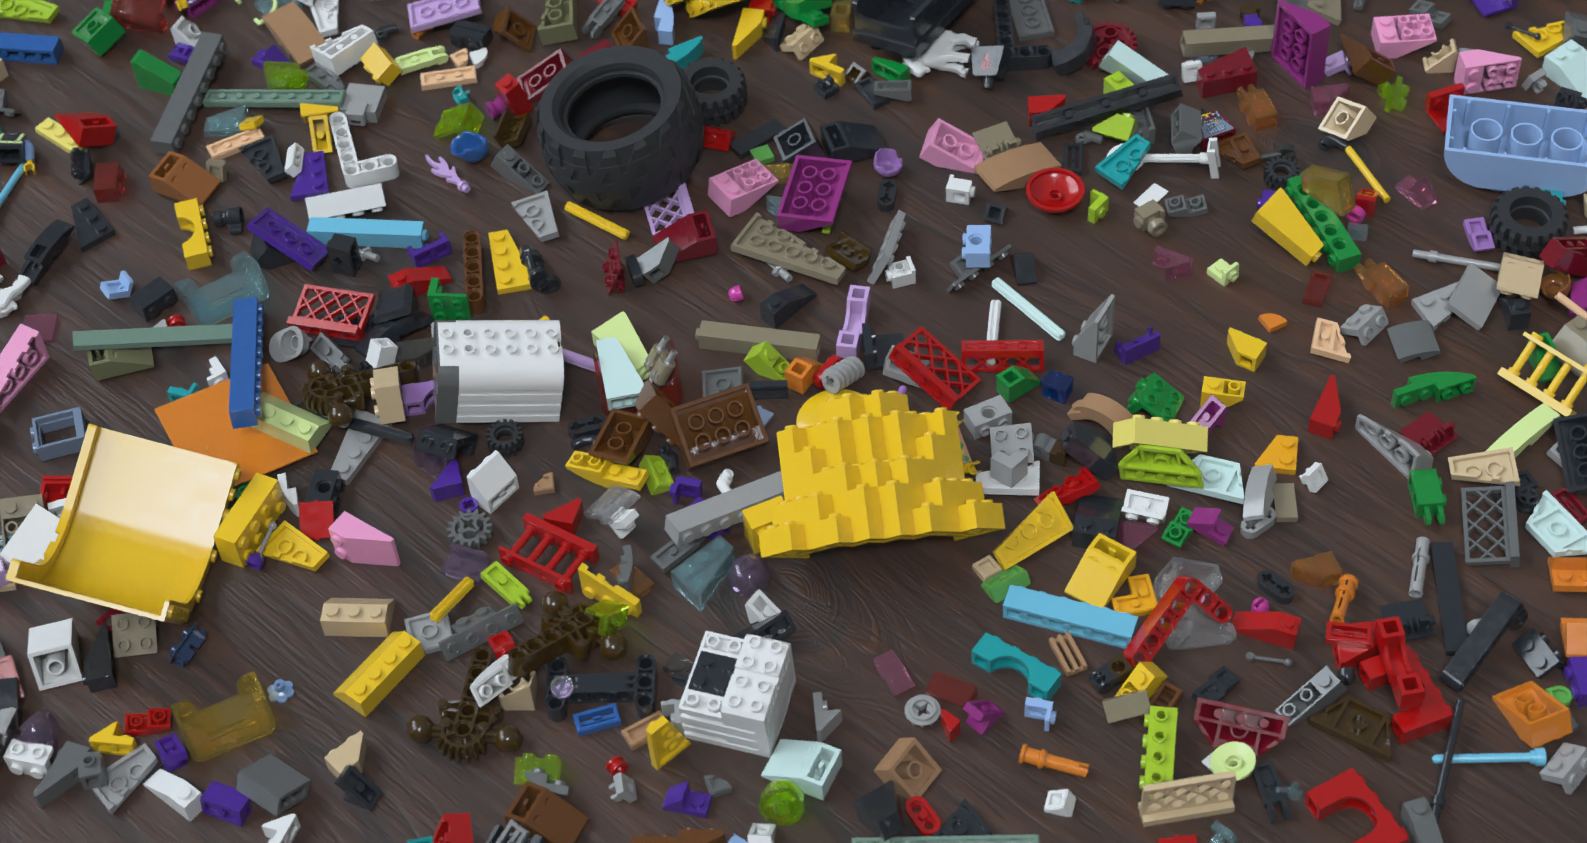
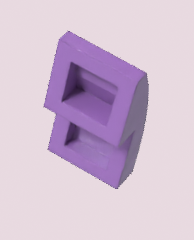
[1463,217,1495,252]

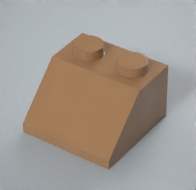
[873,737,942,799]

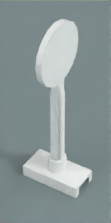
[1107,138,1221,179]

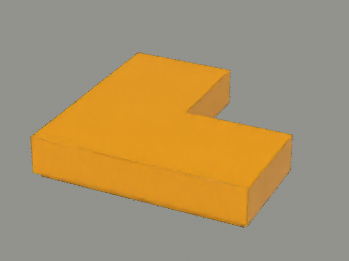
[1111,574,1158,616]

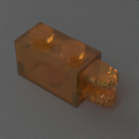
[1237,84,1278,132]
[1355,259,1410,309]

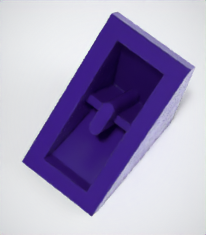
[429,459,465,502]

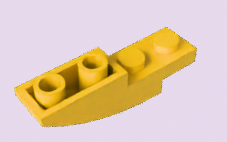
[565,451,650,493]

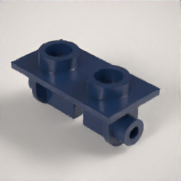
[169,622,207,667]

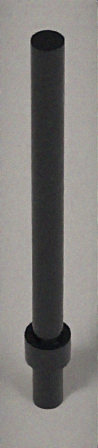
[1430,699,1465,824]

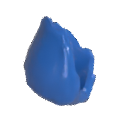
[450,131,489,163]

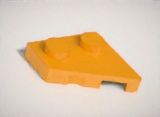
[1255,435,1298,475]

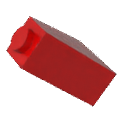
[494,73,533,116]
[1331,621,1380,670]

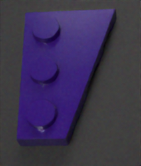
[290,150,329,202]

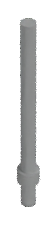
[1412,249,1501,272]

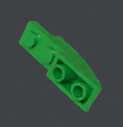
[1391,372,1477,408]

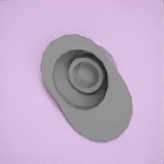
[269,326,313,363]

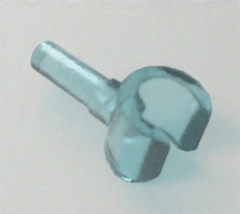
[1276,781,1304,800]

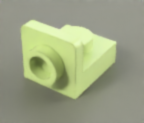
[1207,259,1239,287]

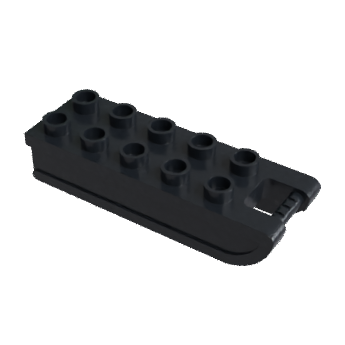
[852,0,971,59]

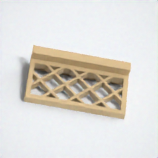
[1138,770,1236,827]

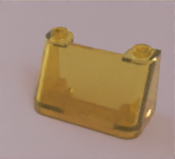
[170,671,276,762]

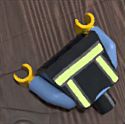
[0,132,37,176]

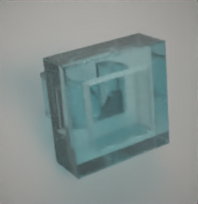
[1210,820,1238,843]

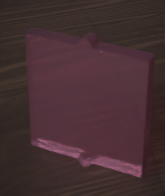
[23,313,58,343]

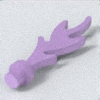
[425,155,471,193]

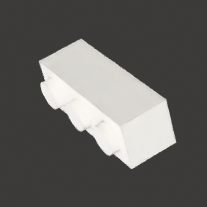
[285,142,304,178]

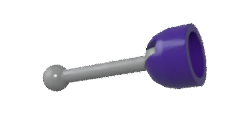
[246,521,277,570]

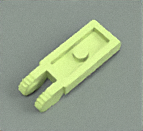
[395,45,449,75]

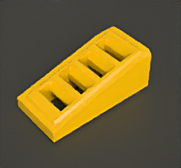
[300,103,340,123]

